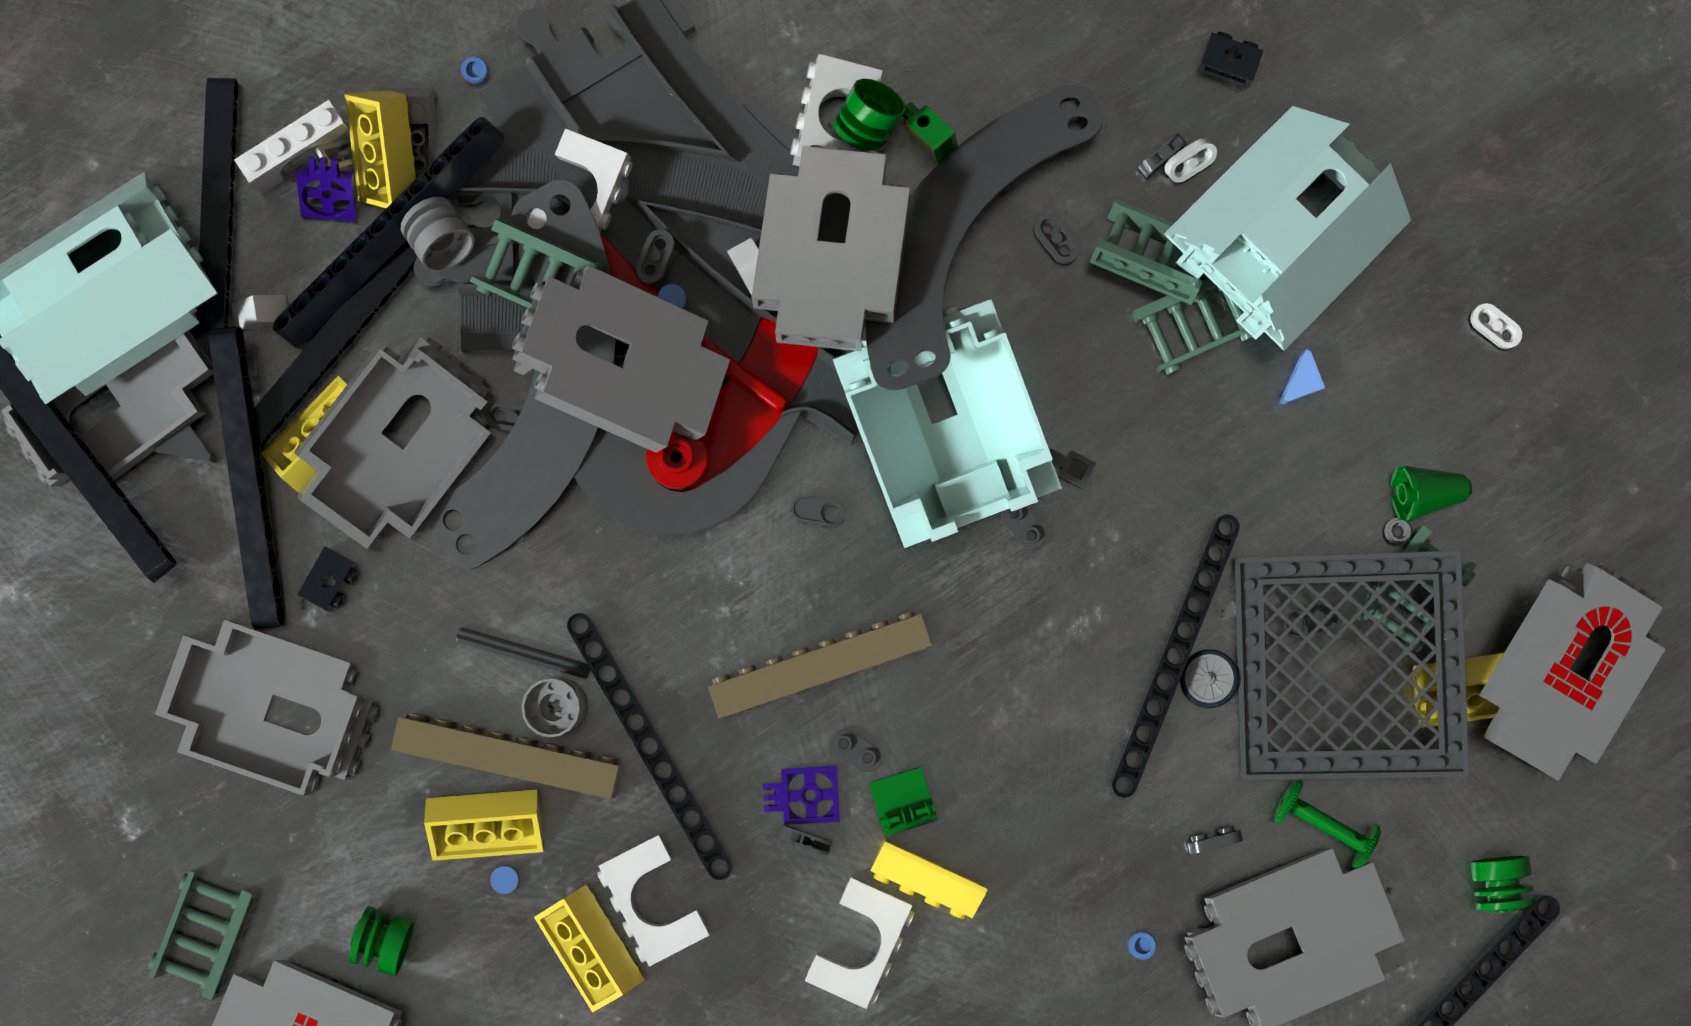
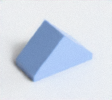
[1279,349,1325,404]

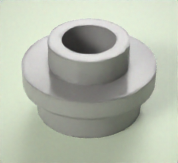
[1384,517,1413,545]

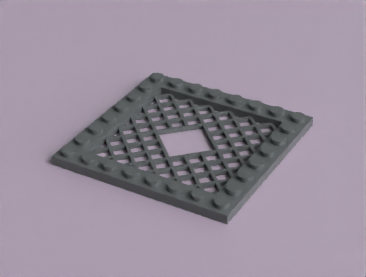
[1235,551,1469,780]

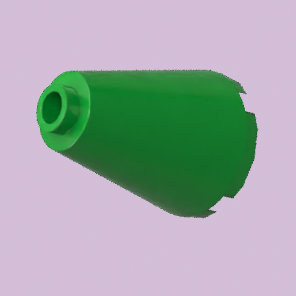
[1391,466,1472,521]

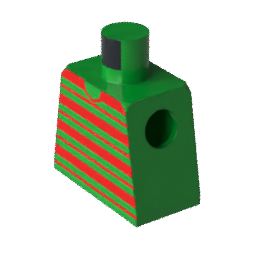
[903,102,958,165]

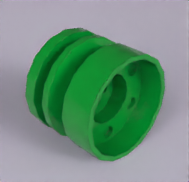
[833,78,906,152]
[1470,856,1535,913]
[349,906,414,976]

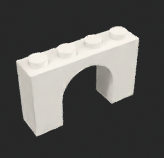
[790,54,883,166]
[234,100,350,195]
[527,129,632,233]
[597,834,711,966]
[805,877,915,1009]

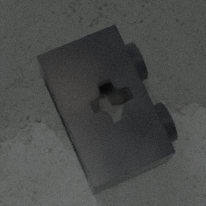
[1198,32,1264,87]
[297,546,358,612]

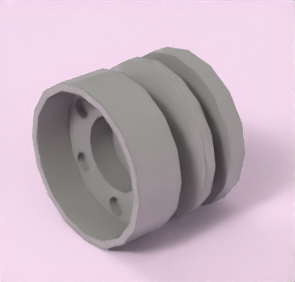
[400,197,475,272]
[521,677,587,737]

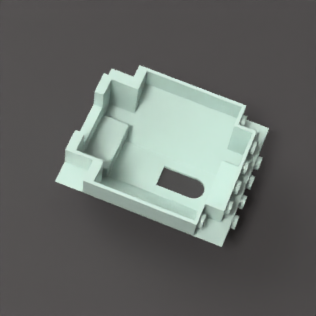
[1164,106,1411,351]
[0,171,217,404]
[833,299,1062,548]

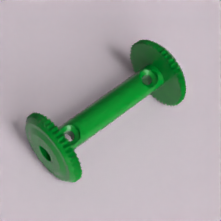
[1274,780,1381,868]

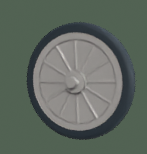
[1180,649,1239,708]

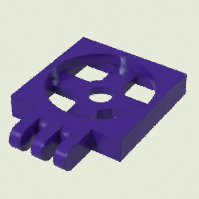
[296,156,357,221]
[763,766,840,825]

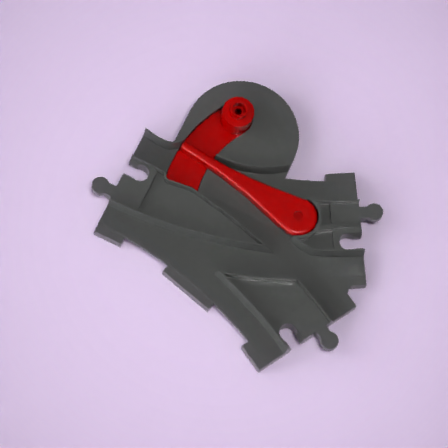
[414,0,866,536]

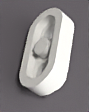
[1165,138,1217,183]
[1470,303,1522,349]

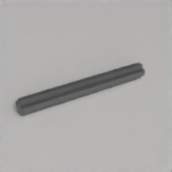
[456,628,590,678]

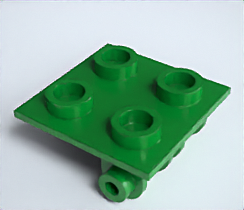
[869,767,938,837]

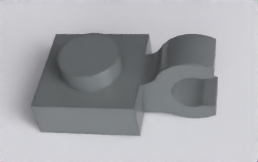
[1049,449,1096,488]

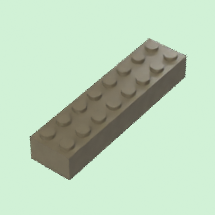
[708,611,932,719]
[391,713,623,799]

